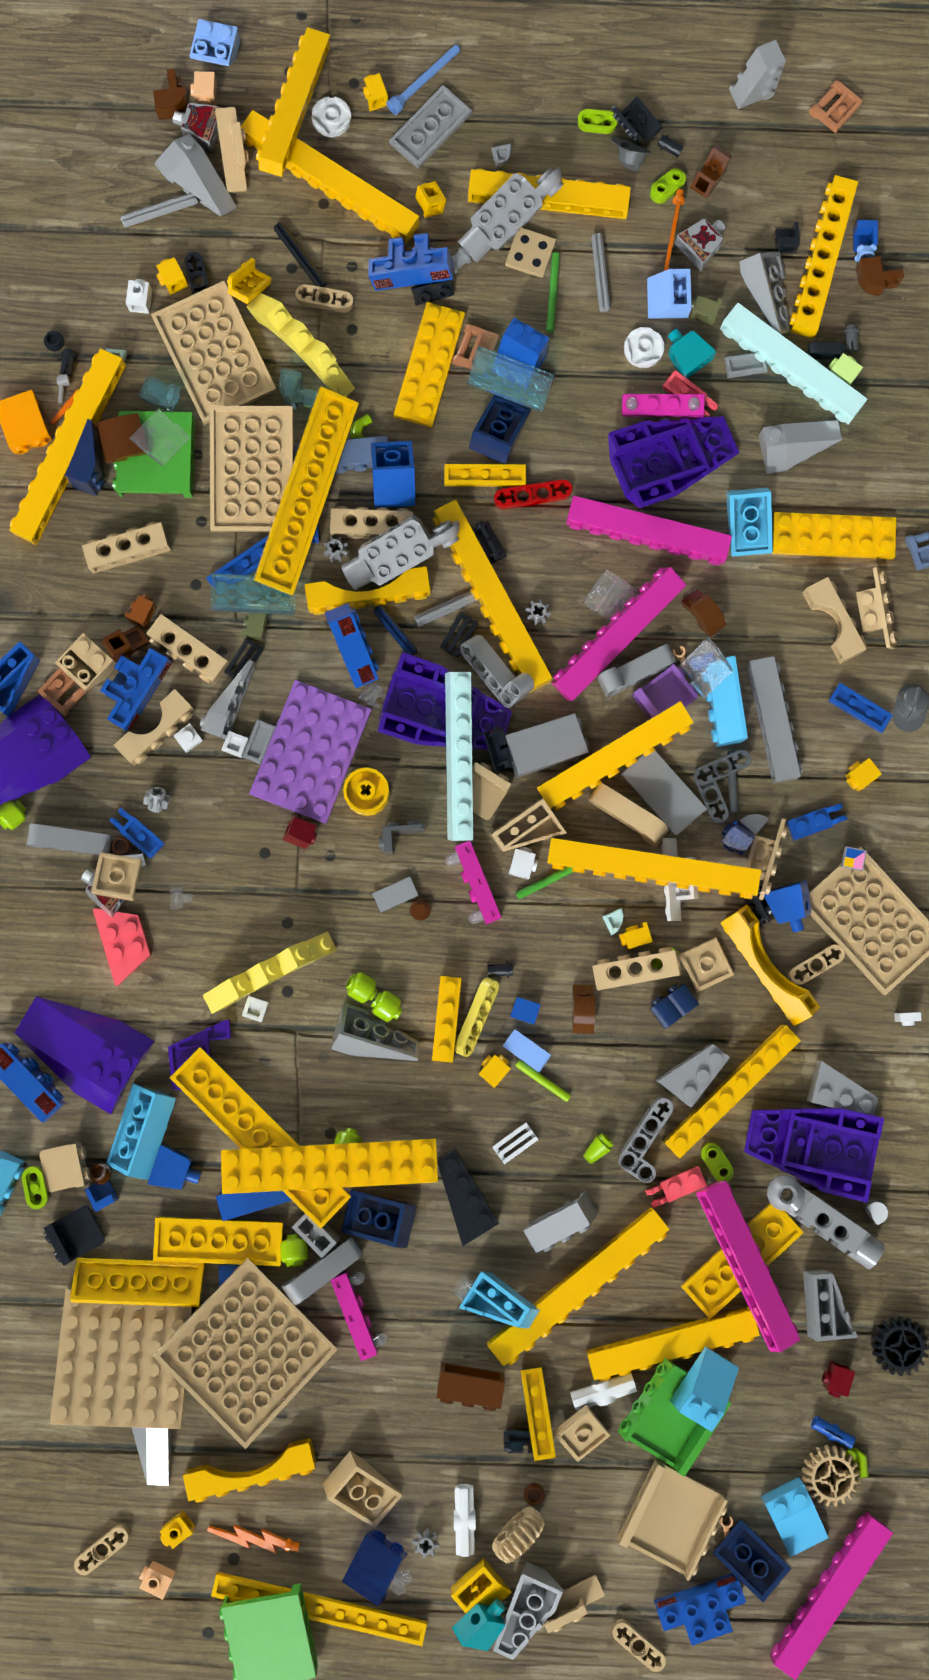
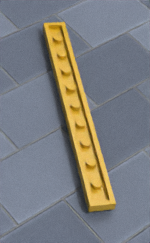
[211,1571,427,1646]

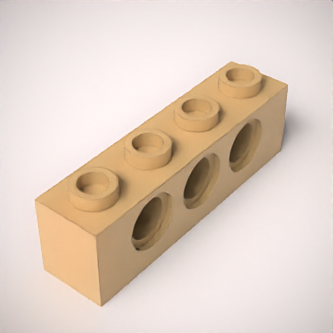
[330,506,413,540]
[82,522,171,574]
[146,614,229,684]
[592,947,682,991]

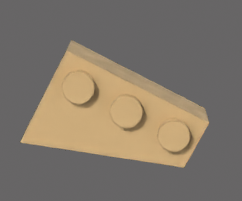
[490,799,566,852]

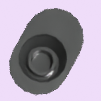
[609,135,652,172]
[893,684,929,732]

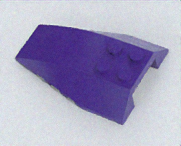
[608,416,739,508]
[377,652,512,750]
[0,694,91,805]
[14,996,155,1114]
[744,1108,884,1203]

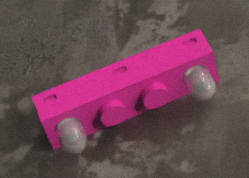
[622,394,705,418]
[445,841,501,925]
[330,1270,388,1361]

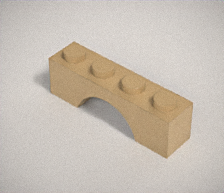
[802,577,866,664]
[114,689,195,766]

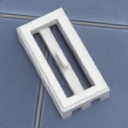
[492,1122,538,1164]

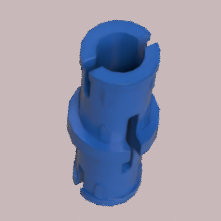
[811,1415,856,1449]

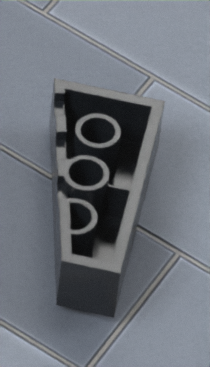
[437,1148,499,1246]

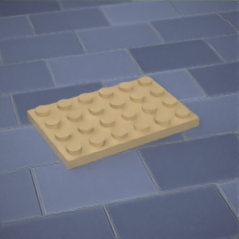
[151,281,277,425]
[210,406,293,532]
[809,847,929,996]

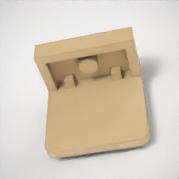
[472,762,511,820]
[40,1141,90,1192]

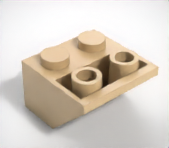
[55,633,117,691]

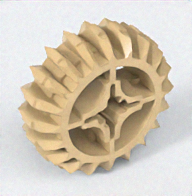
[801,1445,860,1507]
[492,1507,545,1564]

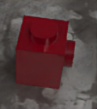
[282,816,317,849]
[822,1361,855,1398]

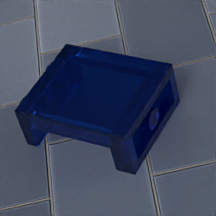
[342,1530,408,1606]

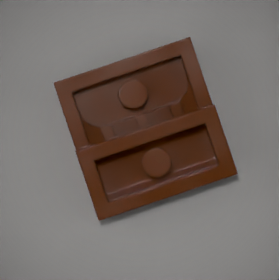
[96,413,149,463]

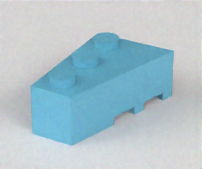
[459,1271,540,1329]

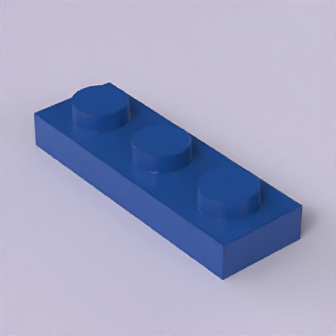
[828,683,893,733]

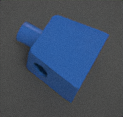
[764,880,811,933]
[147,1143,202,1189]

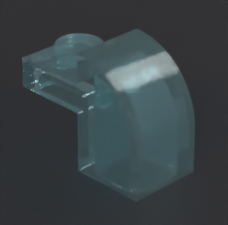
[279,368,318,410]
[137,377,181,412]

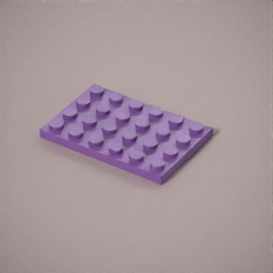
[249,680,372,824]

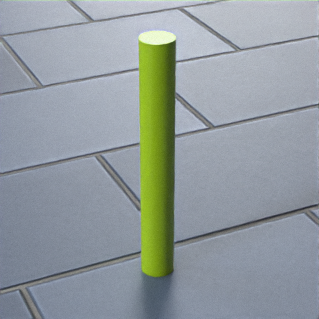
[515,1059,571,1102]

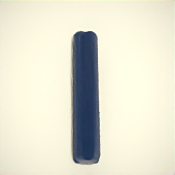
[373,605,417,656]

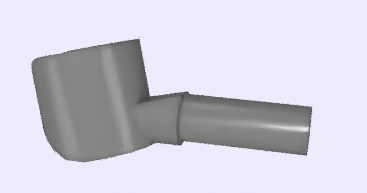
[57,374,70,404]

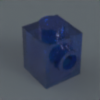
[721,820,755,855]

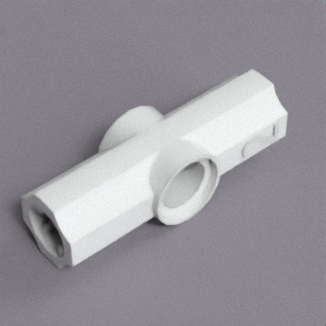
[570,1373,637,1411]
[454,1484,476,1557]

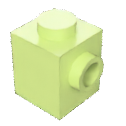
[828,353,863,385]

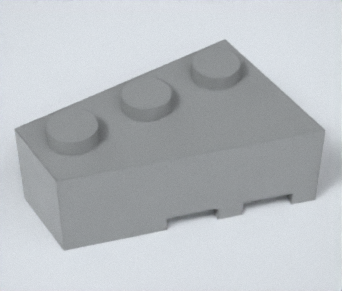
[729,40,786,109]
[655,1043,730,1108]
[806,1060,878,1115]
[523,1191,598,1253]
[803,1270,858,1341]

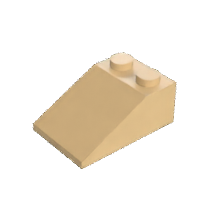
[322,1451,403,1528]

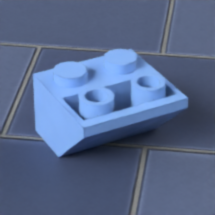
[190,19,241,66]
[647,269,691,318]

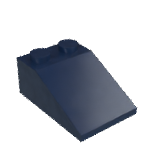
[469,393,531,464]
[65,419,105,496]
[341,1190,417,1248]
[713,1519,793,1603]

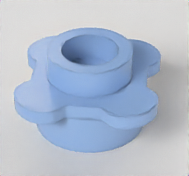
[854,244,877,262]

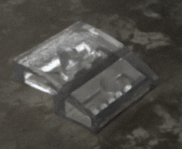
[130,409,191,466]
[582,569,640,622]
[679,637,733,698]

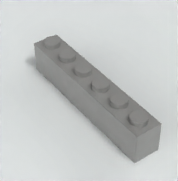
[746,656,803,784]

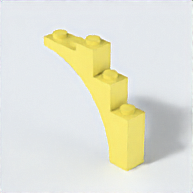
[246,293,355,397]
[203,932,337,1014]

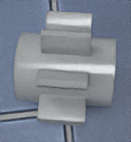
[323,536,348,563]
[525,599,551,626]
[143,787,170,813]
[412,1528,439,1559]

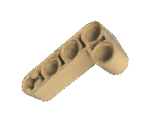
[588,783,669,848]

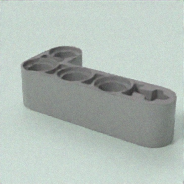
[460,634,534,708]
[597,644,677,698]
[26,824,112,855]
[617,1097,673,1183]
[281,1236,364,1305]

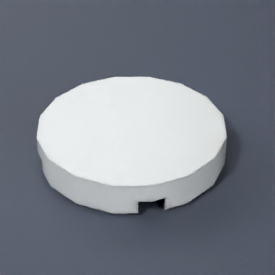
[312,96,351,137]
[624,327,664,368]

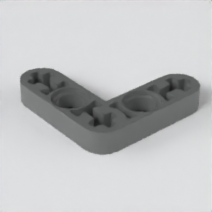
[694,750,752,823]

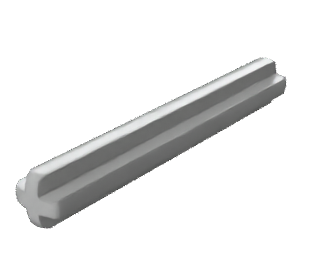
[121,193,198,227]
[591,233,610,312]
[414,591,479,627]

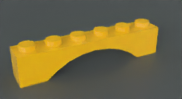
[304,566,430,615]
[721,904,821,1026]
[183,1437,317,1502]

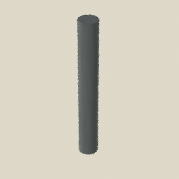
[727,751,738,813]

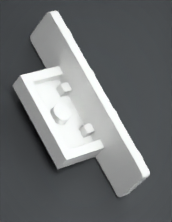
[661,838,698,921]

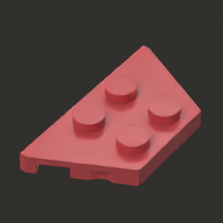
[93,908,151,986]

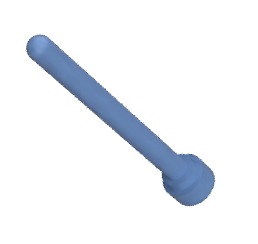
[386,45,460,115]

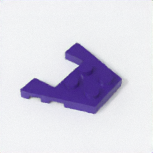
[168,1019,232,1091]

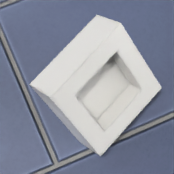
[173,724,203,753]
[221,731,249,758]
[242,996,269,1022]
[894,1012,921,1026]

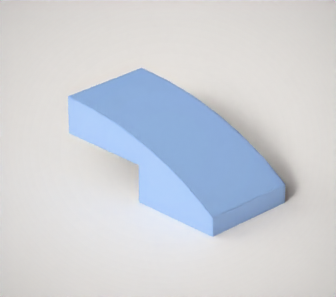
[503,1029,551,1072]

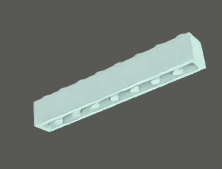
[720,303,867,425]
[445,672,473,841]

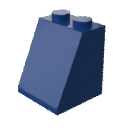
[492,317,549,390]
[371,441,415,508]

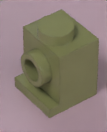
[690,295,722,326]
[241,608,268,642]

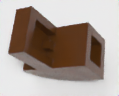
[153,69,188,120]
[690,145,733,199]
[856,256,904,296]
[681,590,727,637]
[102,625,149,662]
[572,985,595,1034]

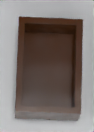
[436,1362,505,1411]

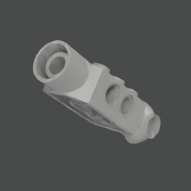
[458,166,564,263]
[341,515,460,591]
[767,1175,885,1269]

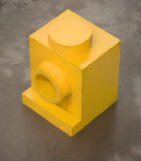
[363,73,388,111]
[415,181,446,218]
[619,922,653,950]
[160,1510,196,1549]

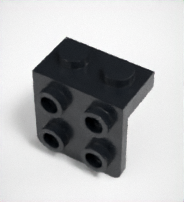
[612,96,663,146]
[44,1205,105,1266]

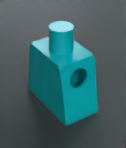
[668,329,716,379]
[452,1599,505,1651]

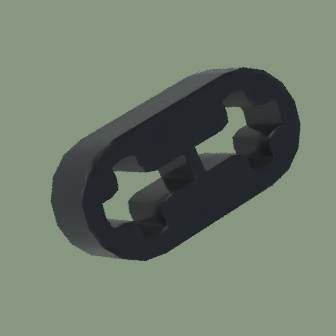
[807,342,846,360]

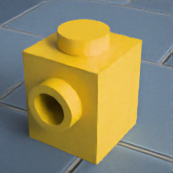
[156,257,188,295]
[845,758,882,791]
[478,1054,511,1088]

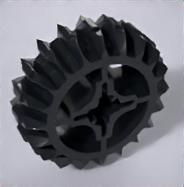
[870,1316,929,1376]

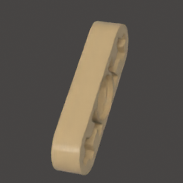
[295,284,354,313]
[788,945,845,985]
[74,1524,130,1575]
[612,1619,666,1672]

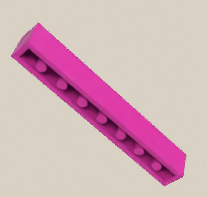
[566,496,732,565]
[551,567,686,701]
[696,1181,800,1352]
[770,1511,893,1680]

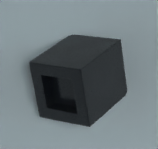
[775,222,800,254]

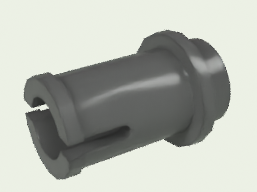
[843,325,860,353]

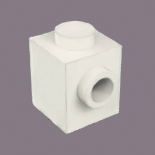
[126,279,152,314]
[509,847,538,880]

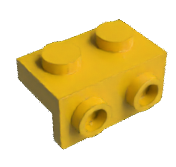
[227,258,271,304]

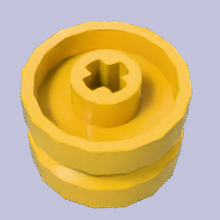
[343,767,390,816]

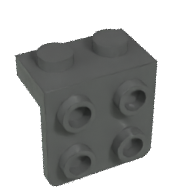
[379,821,425,856]

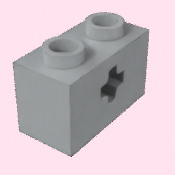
[292,1214,340,1258]

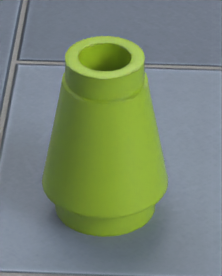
[583,1133,614,1164]

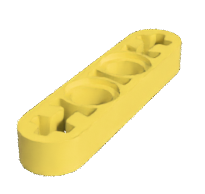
[455,978,499,1057]

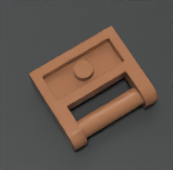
[809,80,863,133]
[451,324,500,374]
[37,668,93,717]

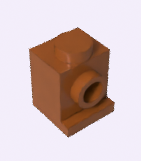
[124,594,157,629]

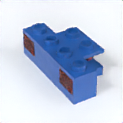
[368,233,453,291]
[325,603,379,689]
[100,648,172,732]
[0,1043,66,1123]
[654,1573,746,1646]

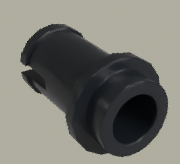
[657,134,684,158]
[59,348,77,376]
[487,961,513,978]

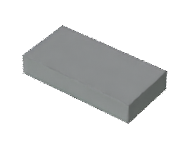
[724,353,768,379]
[242,719,276,765]
[372,877,419,913]

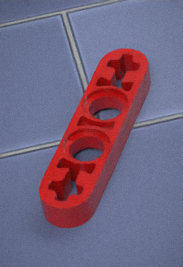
[494,480,572,509]

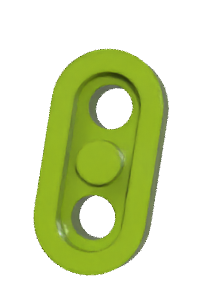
[577,109,617,134]
[650,169,686,203]
[700,1142,734,1182]
[22,1166,49,1209]

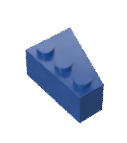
[0,641,40,716]

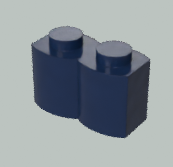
[649,983,699,1029]

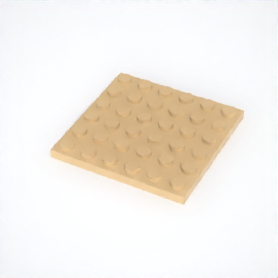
[153,1258,338,1449]
[50,1289,193,1429]

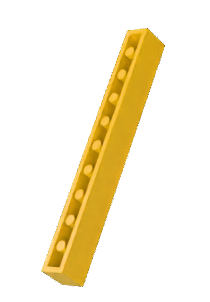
[241,110,420,245]
[9,348,127,545]
[432,500,552,693]
[547,838,761,899]
[487,1207,670,1366]

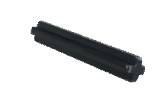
[274,222,327,287]

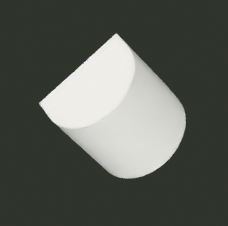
[862,1199,888,1225]

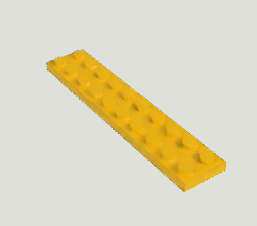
[253,386,359,596]
[170,1047,351,1229]
[221,1139,438,1194]

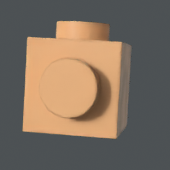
[190,71,217,105]
[139,1561,176,1600]

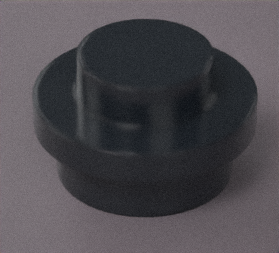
[44,331,65,352]

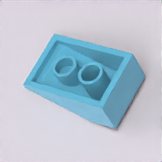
[726,488,772,556]
[670,1346,739,1432]
[761,1477,828,1557]

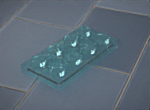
[467,346,555,412]
[211,574,295,615]

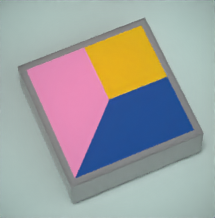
[841,846,867,871]

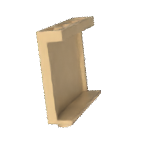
[617,1459,728,1581]

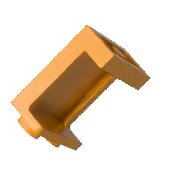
[0,390,52,454]

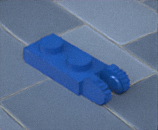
[786,803,848,841]
[109,807,165,859]

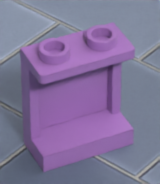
[632,664,698,720]

